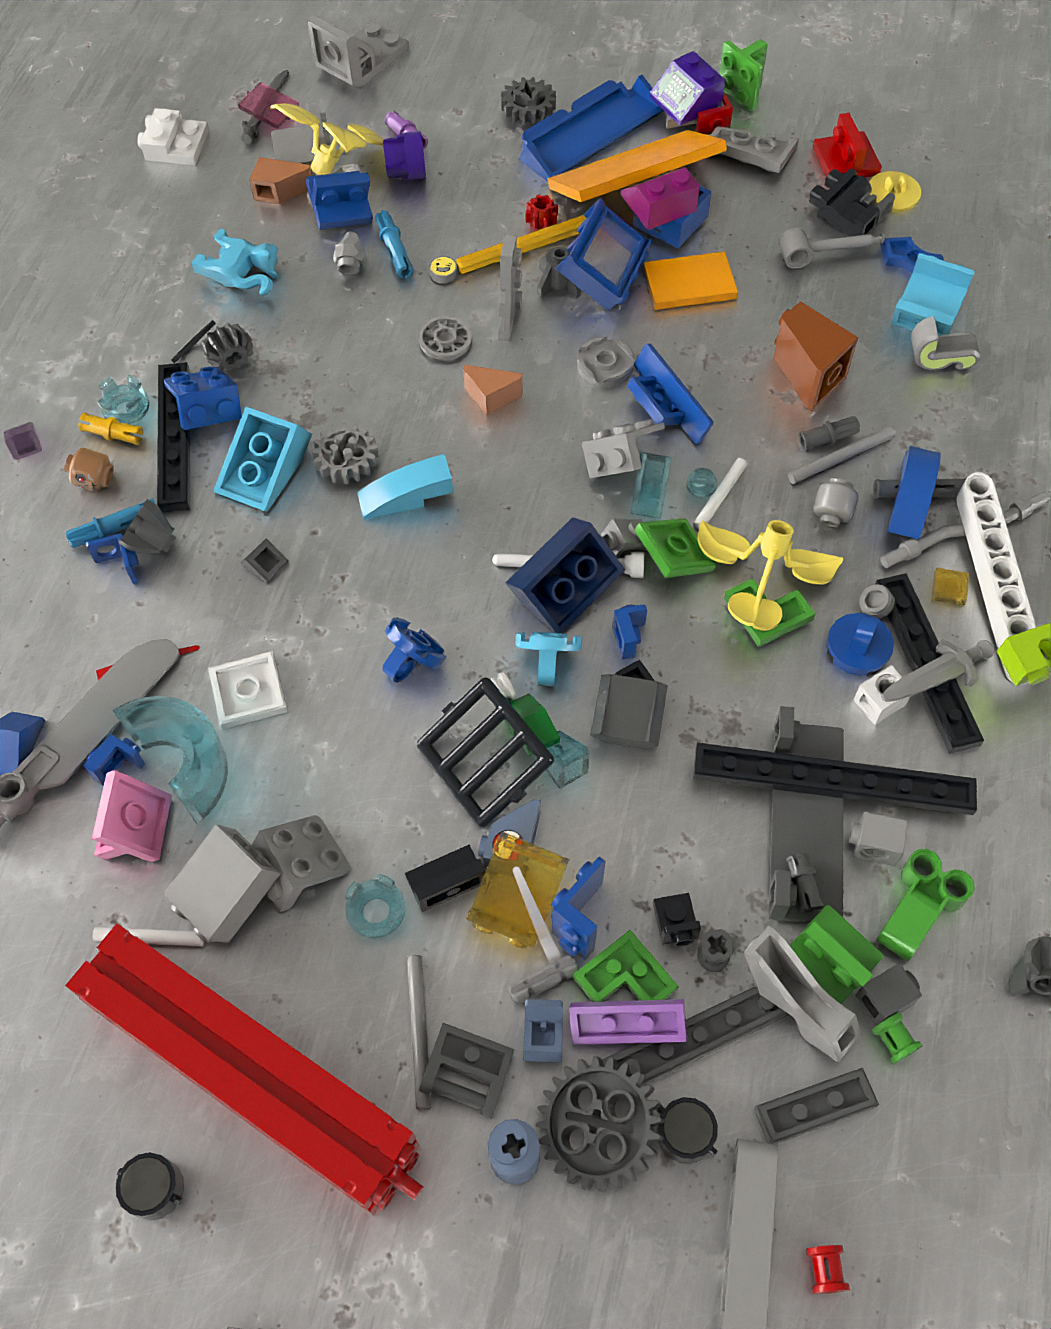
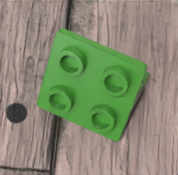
[719,39,768,111]
[789,905,883,1004]

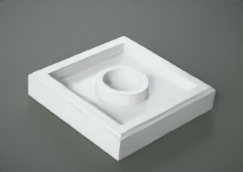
[208,651,288,730]

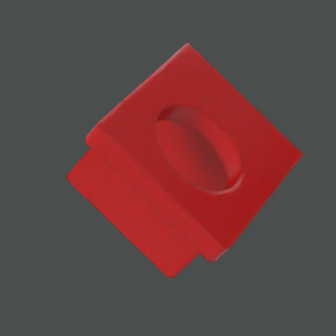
[696,93,733,135]

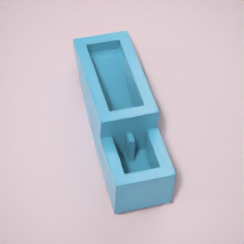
[358,454,453,520]

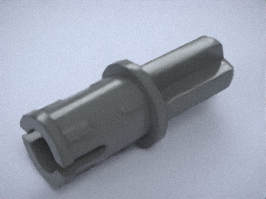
[798,416,860,451]

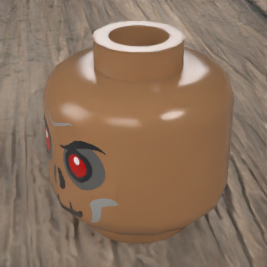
[64,448,114,492]

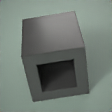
[855,963,922,1026]

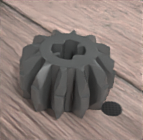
[202,322,254,373]

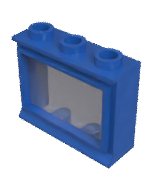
[556,198,652,311]

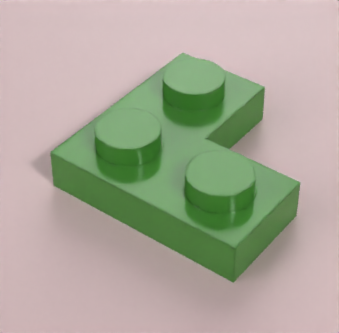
[724,578,816,647]
[573,930,679,1002]

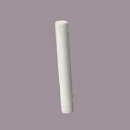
[693,458,748,530]
[93,927,205,947]

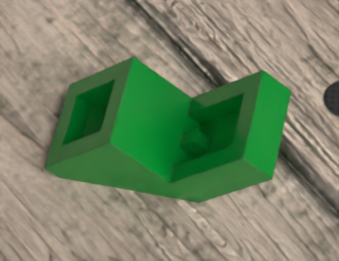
[504,694,560,756]

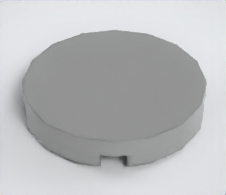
[577,337,634,387]

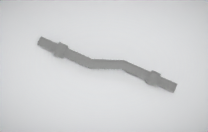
[881,492,1050,568]

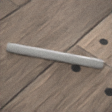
[788,426,895,484]
[407,955,431,1110]

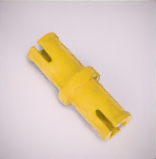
[78,412,143,445]

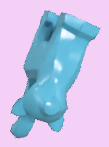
[191,228,278,296]

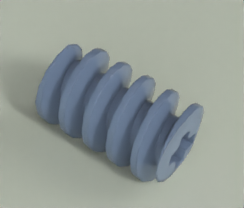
[488,1119,540,1185]

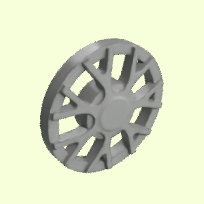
[418,315,472,360]

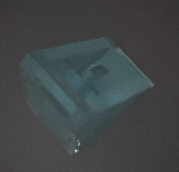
[630,452,672,519]
[546,730,590,789]

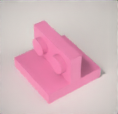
[92,770,172,862]

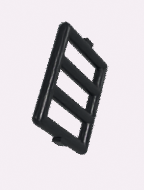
[416,677,554,828]

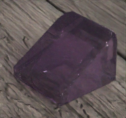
[4,422,42,460]

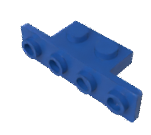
[627,343,714,444]

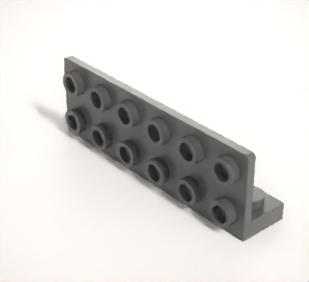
[769,706,844,923]

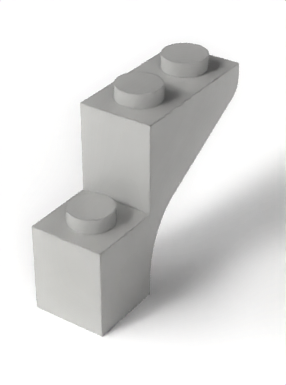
[744,926,862,1062]

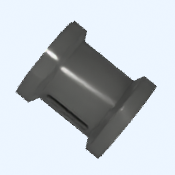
[697,929,734,972]

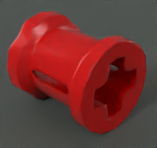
[806,1245,850,1294]

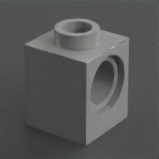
[849,812,908,866]

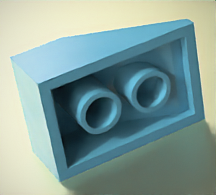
[213,406,312,512]

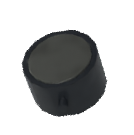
[656,1097,718,1164]
[116,1152,184,1221]

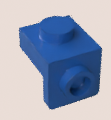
[83,734,145,786]

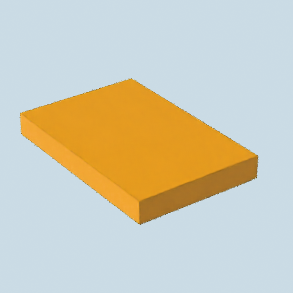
[643,251,738,310]

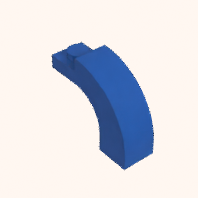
[888,446,941,539]

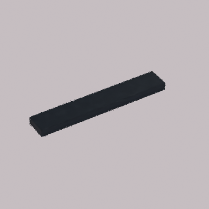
[157,362,190,513]
[875,573,984,754]

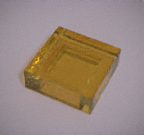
[932,568,969,606]

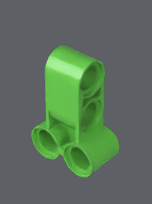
[876,849,975,962]

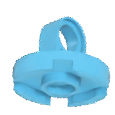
[515,632,582,686]

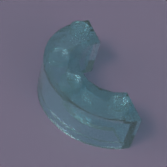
[112,696,228,824]

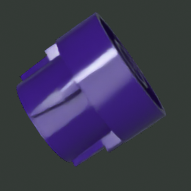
[383,131,426,181]

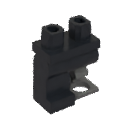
[809,168,895,237]

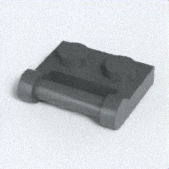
[418,1023,515,1118]

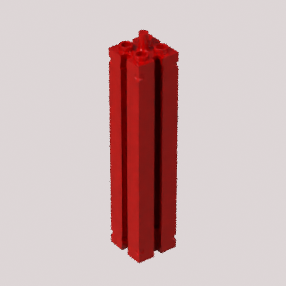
[65,923,424,1216]

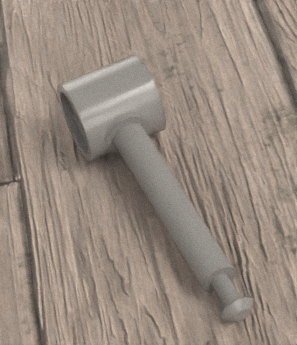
[779,228,885,269]

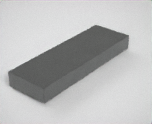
[754,1067,879,1144]

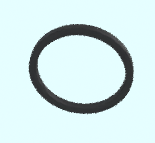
[171,320,216,363]

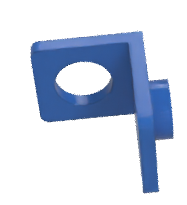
[86,533,139,584]

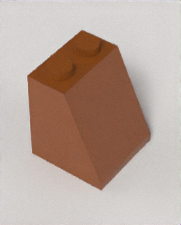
[773,301,858,411]

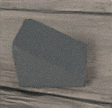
[241,538,289,582]

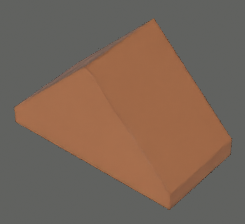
[463,365,523,415]

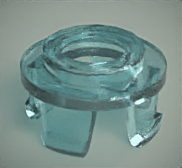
[98,375,150,424]
[345,874,406,938]

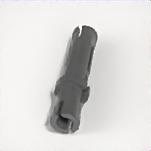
[873,478,966,499]

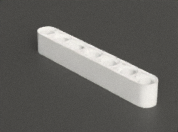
[956,472,1045,685]

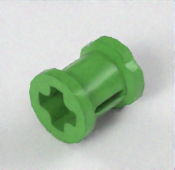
[871,1012,923,1064]

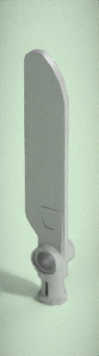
[0,639,180,827]

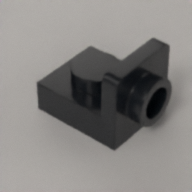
[653,893,701,947]

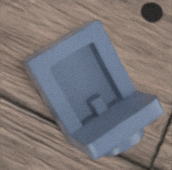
[523,999,563,1062]

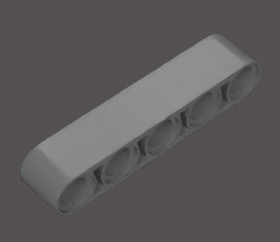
[720,1138,778,1329]

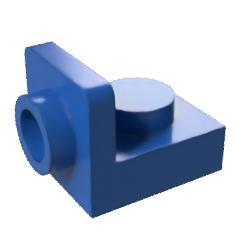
[612,604,647,660]

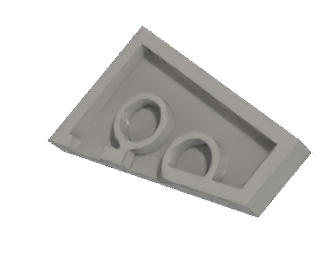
[710,126,799,173]
[498,235,522,341]

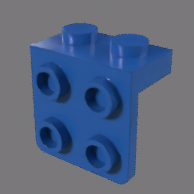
[164,366,242,430]
[551,856,606,960]

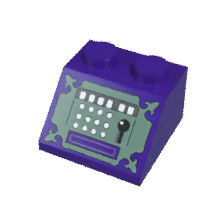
[649,51,725,126]

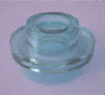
[686,468,717,498]

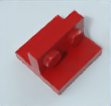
[813,113,882,178]

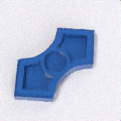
[880,237,944,274]

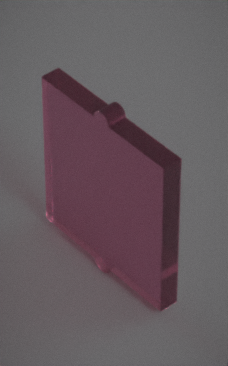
[238,82,299,129]

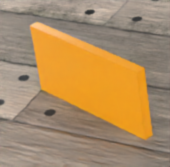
[547,130,727,202]

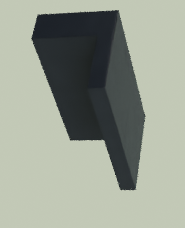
[405,844,487,912]

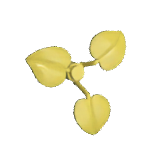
[270,103,384,175]
[698,520,843,631]

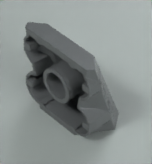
[590,674,668,749]

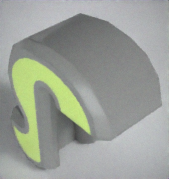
[911,316,981,370]

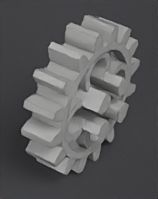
[311,423,379,484]

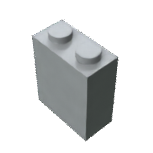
[164,824,281,943]

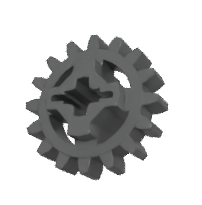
[501,77,556,125]

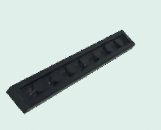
[693,742,977,815]

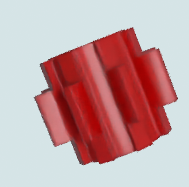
[525,194,558,231]

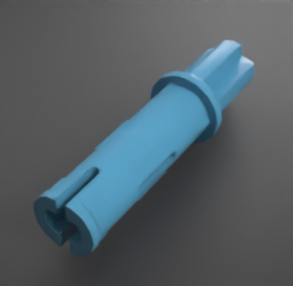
[375,210,414,279]
[66,498,156,548]

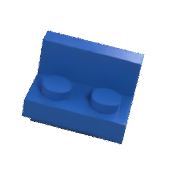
[306,171,373,230]

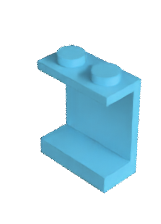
[891,253,975,335]

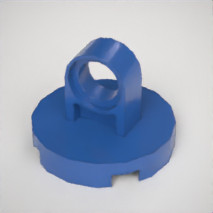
[826,613,894,676]
[382,617,446,683]

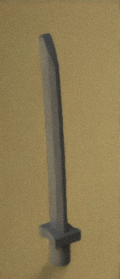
[241,70,289,143]

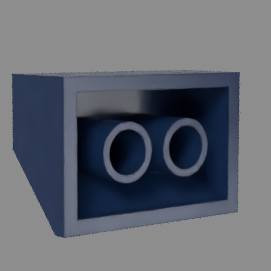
[505,517,625,633]

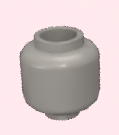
[813,478,859,527]

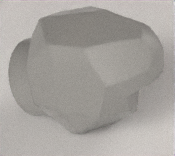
[333,232,367,275]

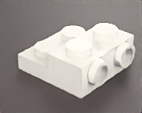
[138,108,209,166]

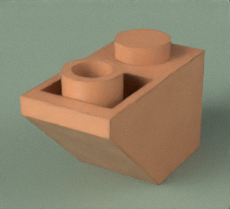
[249,157,312,204]

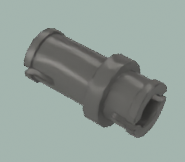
[786,853,824,913]

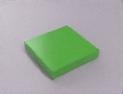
[634,518,717,578]

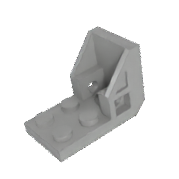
[307,15,409,89]

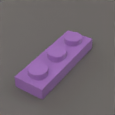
[569,999,687,1045]

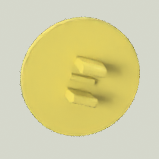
[869,171,921,212]

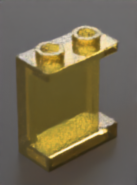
[466,831,570,948]

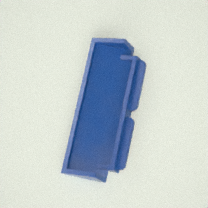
[519,74,664,182]

